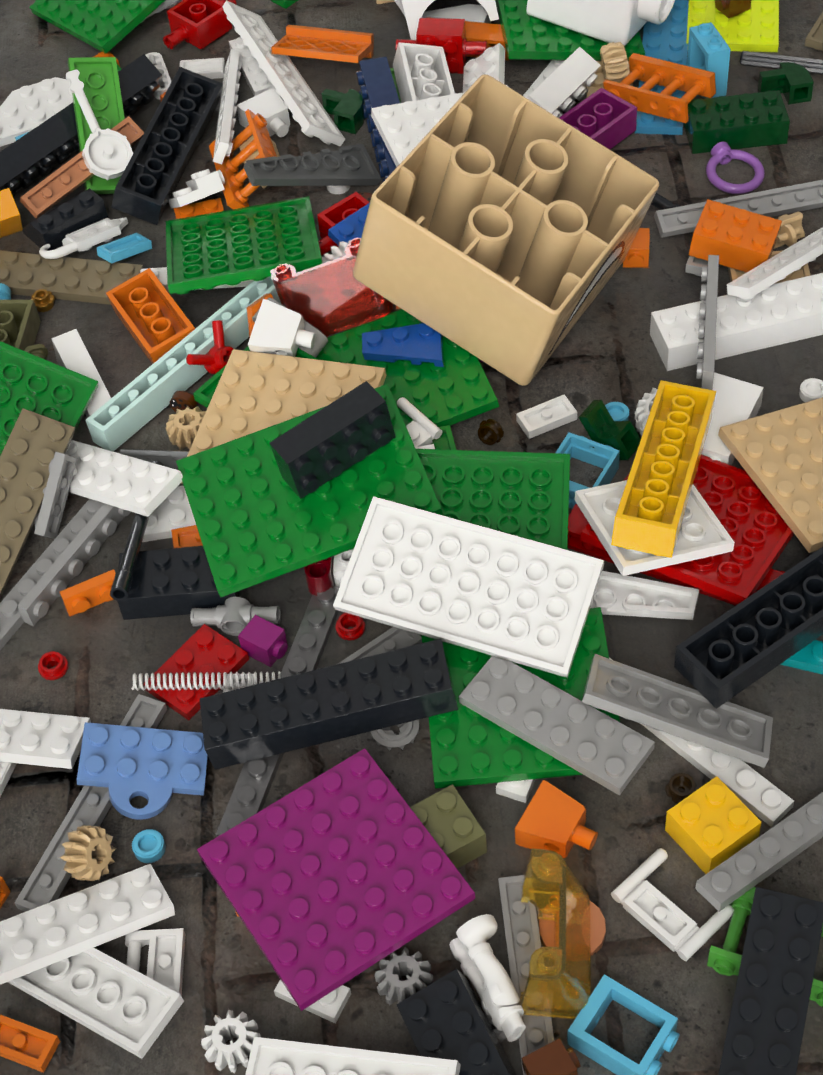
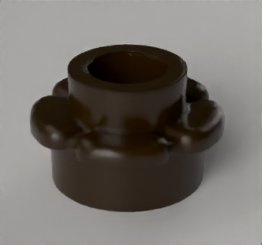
[478,419,504,445]
[665,773,697,804]

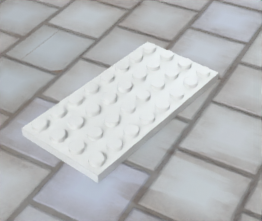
[333,496,604,678]

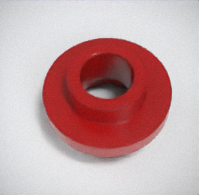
[335,613,365,640]
[38,651,68,680]

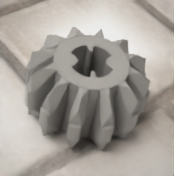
[375,947,434,1006]

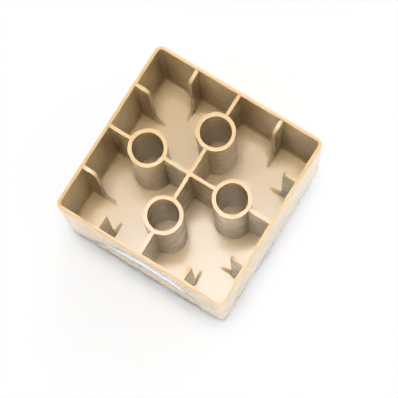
[353,74,659,386]

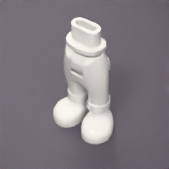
[449,914,526,1042]

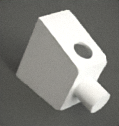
[236,87,290,137]
[248,299,316,357]

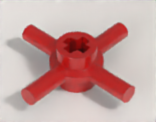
[186,320,233,375]

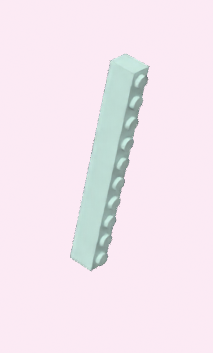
[85,275,293,452]

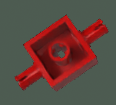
[163,0,237,49]
[396,18,487,74]
[317,192,370,256]

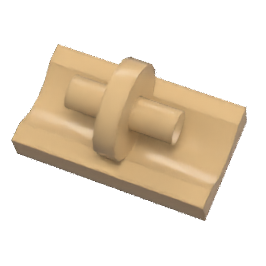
[774,211,805,249]

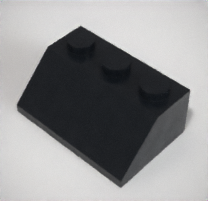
[22,188,108,251]

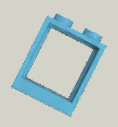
[687,22,731,99]
[556,432,620,509]
[567,974,680,1075]

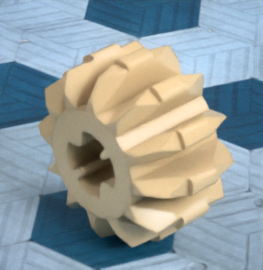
[600,42,630,83]
[166,405,206,450]
[60,825,116,881]

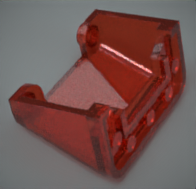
[270,238,393,337]

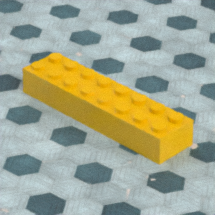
[611,380,716,558]

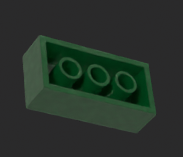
[683,90,790,154]

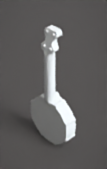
[66,70,133,180]

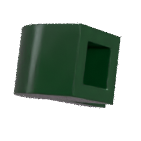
[758,62,814,105]
[321,88,365,135]
[578,400,641,460]

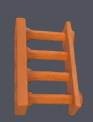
[603,53,716,123]
[209,109,277,209]

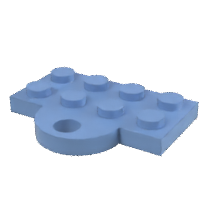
[77,722,208,820]

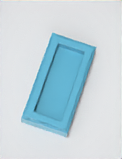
[97,233,152,264]

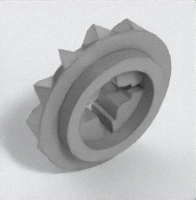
[370,720,419,751]

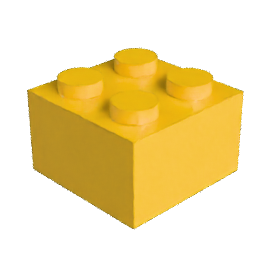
[665,776,762,874]

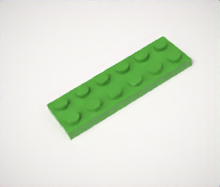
[68,57,125,194]

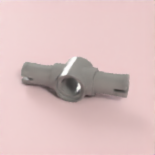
[190,597,281,636]

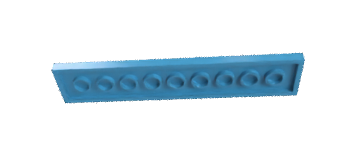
[635,0,689,135]

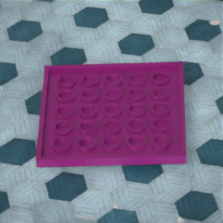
[197,748,475,1011]

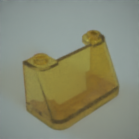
[519,848,591,1019]

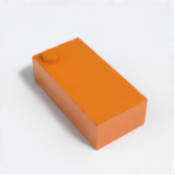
[106,268,195,364]

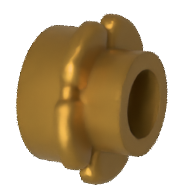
[31,289,55,312]

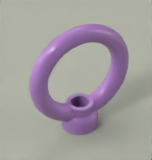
[706,142,765,194]

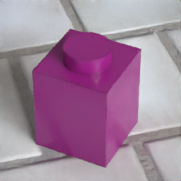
[238,615,288,667]

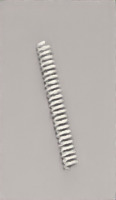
[131,671,281,691]

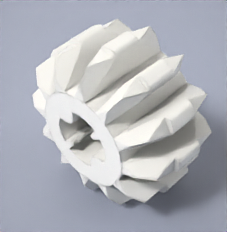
[201,1010,261,1074]

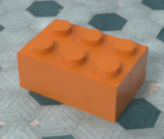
[688,199,782,272]

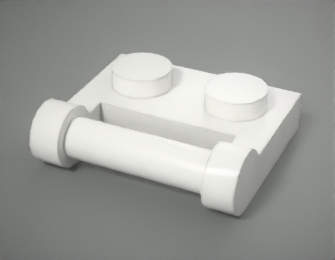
[125,928,186,996]

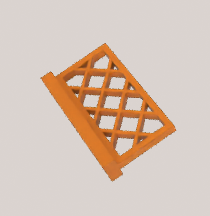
[271,25,374,63]

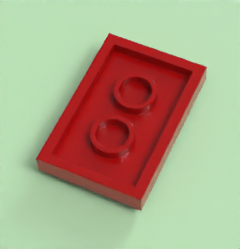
[143,624,249,721]

